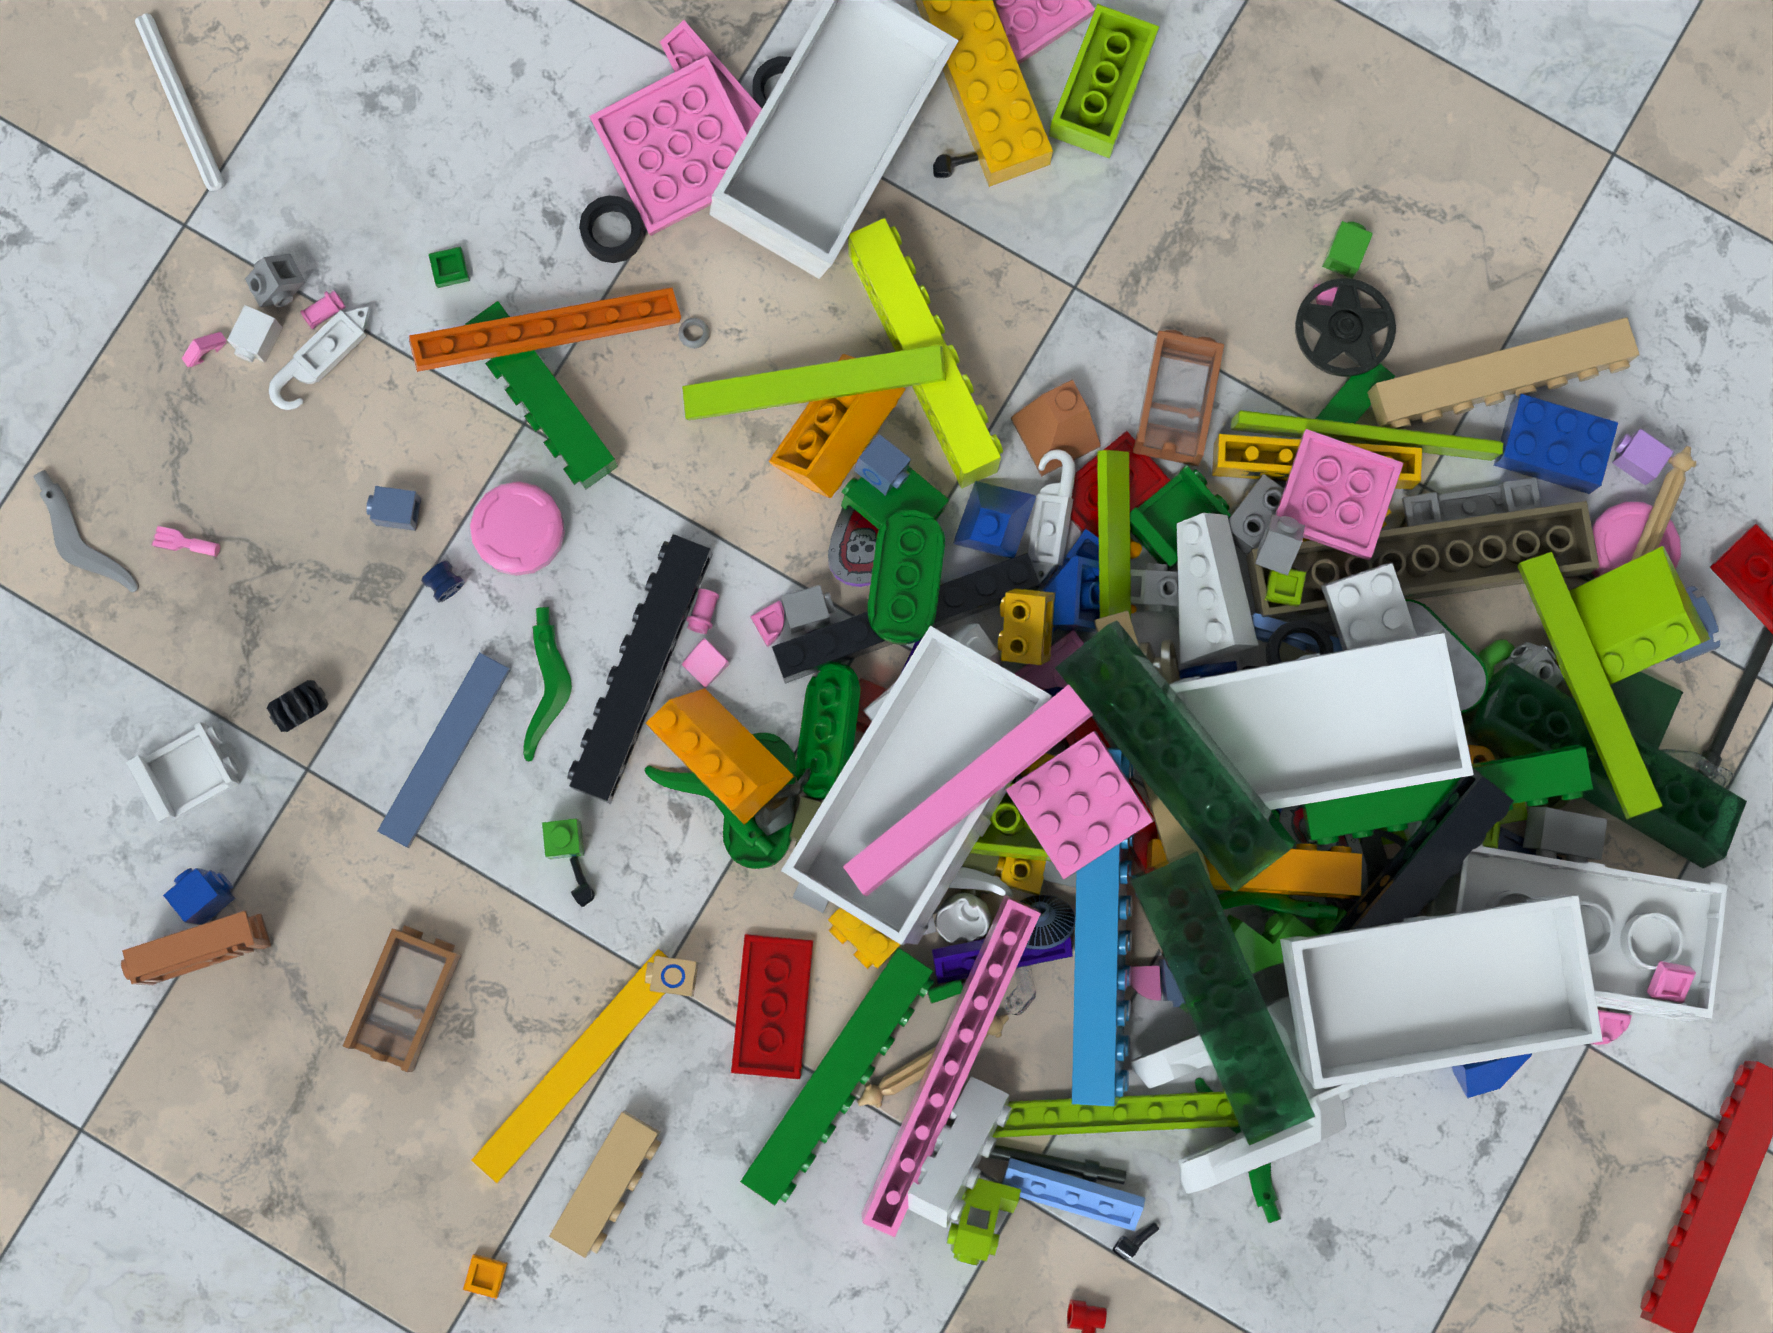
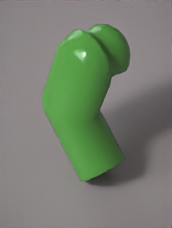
[1478,639,1515,684]

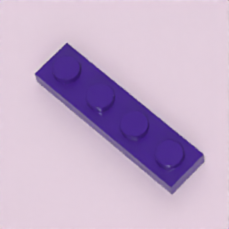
[932,937,1073,984]

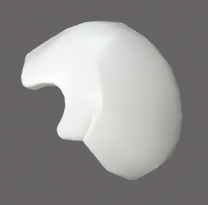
[935,893,992,944]

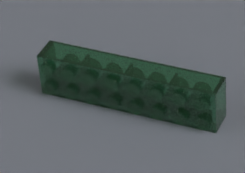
[1055,620,1296,893]
[1468,662,1747,869]
[1128,849,1315,1146]

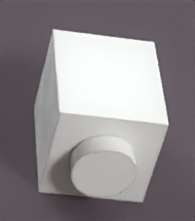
[227,305,283,362]

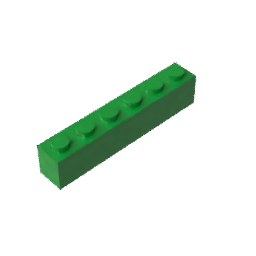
[465,301,618,490]

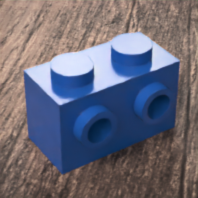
[163,868,236,925]

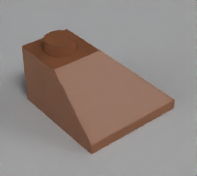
[1011,379,1101,477]

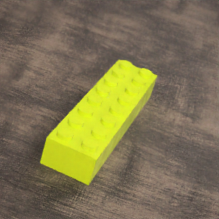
[848,218,1003,489]

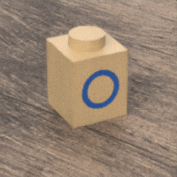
[645,956,699,997]

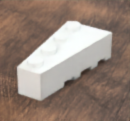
[1177,513,1258,664]
[908,1076,1012,1228]

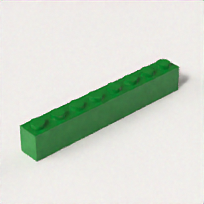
[1302,745,1593,845]
[740,948,934,1206]

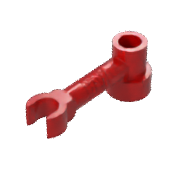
[1067,1299,1107,1333]

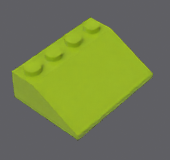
[1553,546,1710,700]

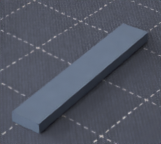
[377,652,510,848]

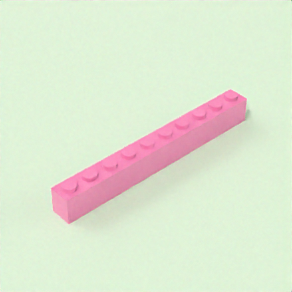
[861,895,1041,1237]

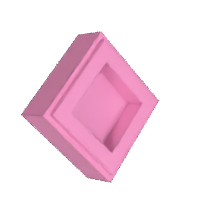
[1647,961,1696,1003]

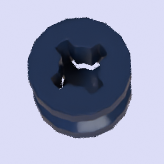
[421,560,465,603]

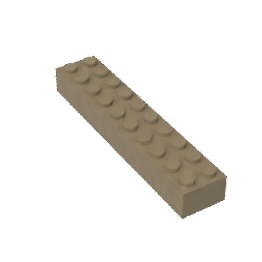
[1246,501,1599,619]

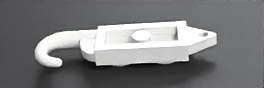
[269,307,370,410]
[1028,449,1076,584]

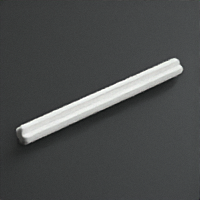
[135,13,225,192]

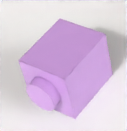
[1612,429,1674,485]

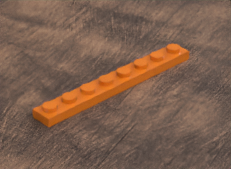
[409,287,681,372]

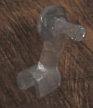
[1651,749,1734,792]

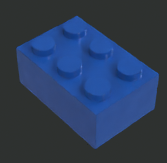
[1493,394,1618,494]

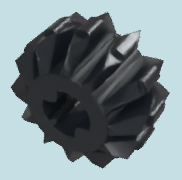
[267,680,329,732]

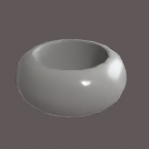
[678,318,709,349]

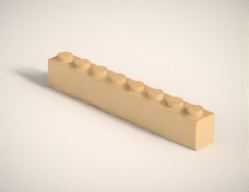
[1367,317,1640,429]

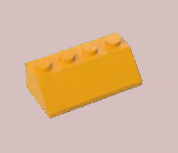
[769,354,906,498]
[646,688,794,825]

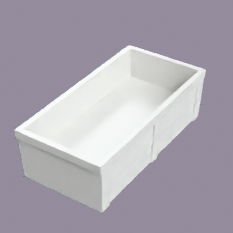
[709,0,959,279]
[781,626,1052,945]
[1162,629,1474,823]
[1426,844,1728,1022]
[1280,895,1603,1089]

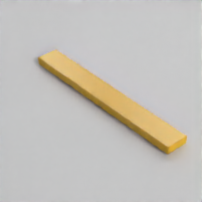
[471,949,669,1183]

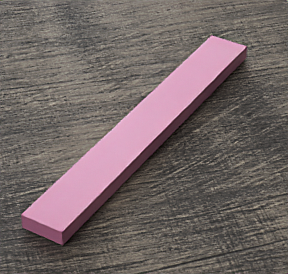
[843,685,1093,896]

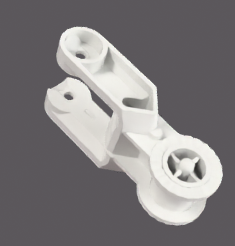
[1130,996,1405,1194]

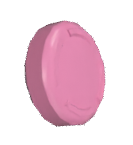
[470,482,565,576]
[1591,502,1681,578]

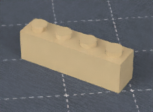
[549,1111,662,1258]

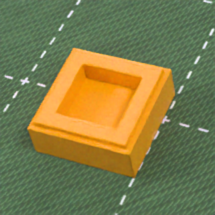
[463,1254,508,1299]

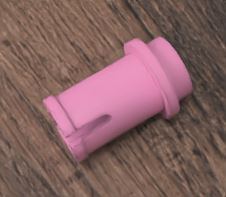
[300,290,346,329]
[686,589,719,634]

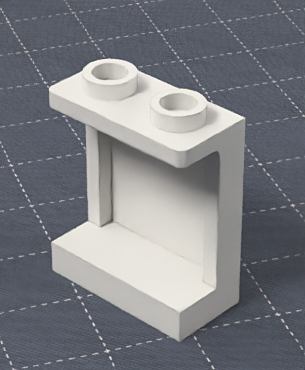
[126,722,240,825]

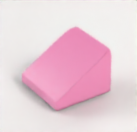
[681,638,729,688]

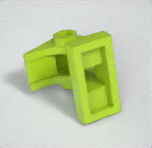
[946,1178,1021,1266]

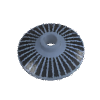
[1020,895,1075,949]

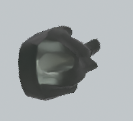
[755,768,811,835]

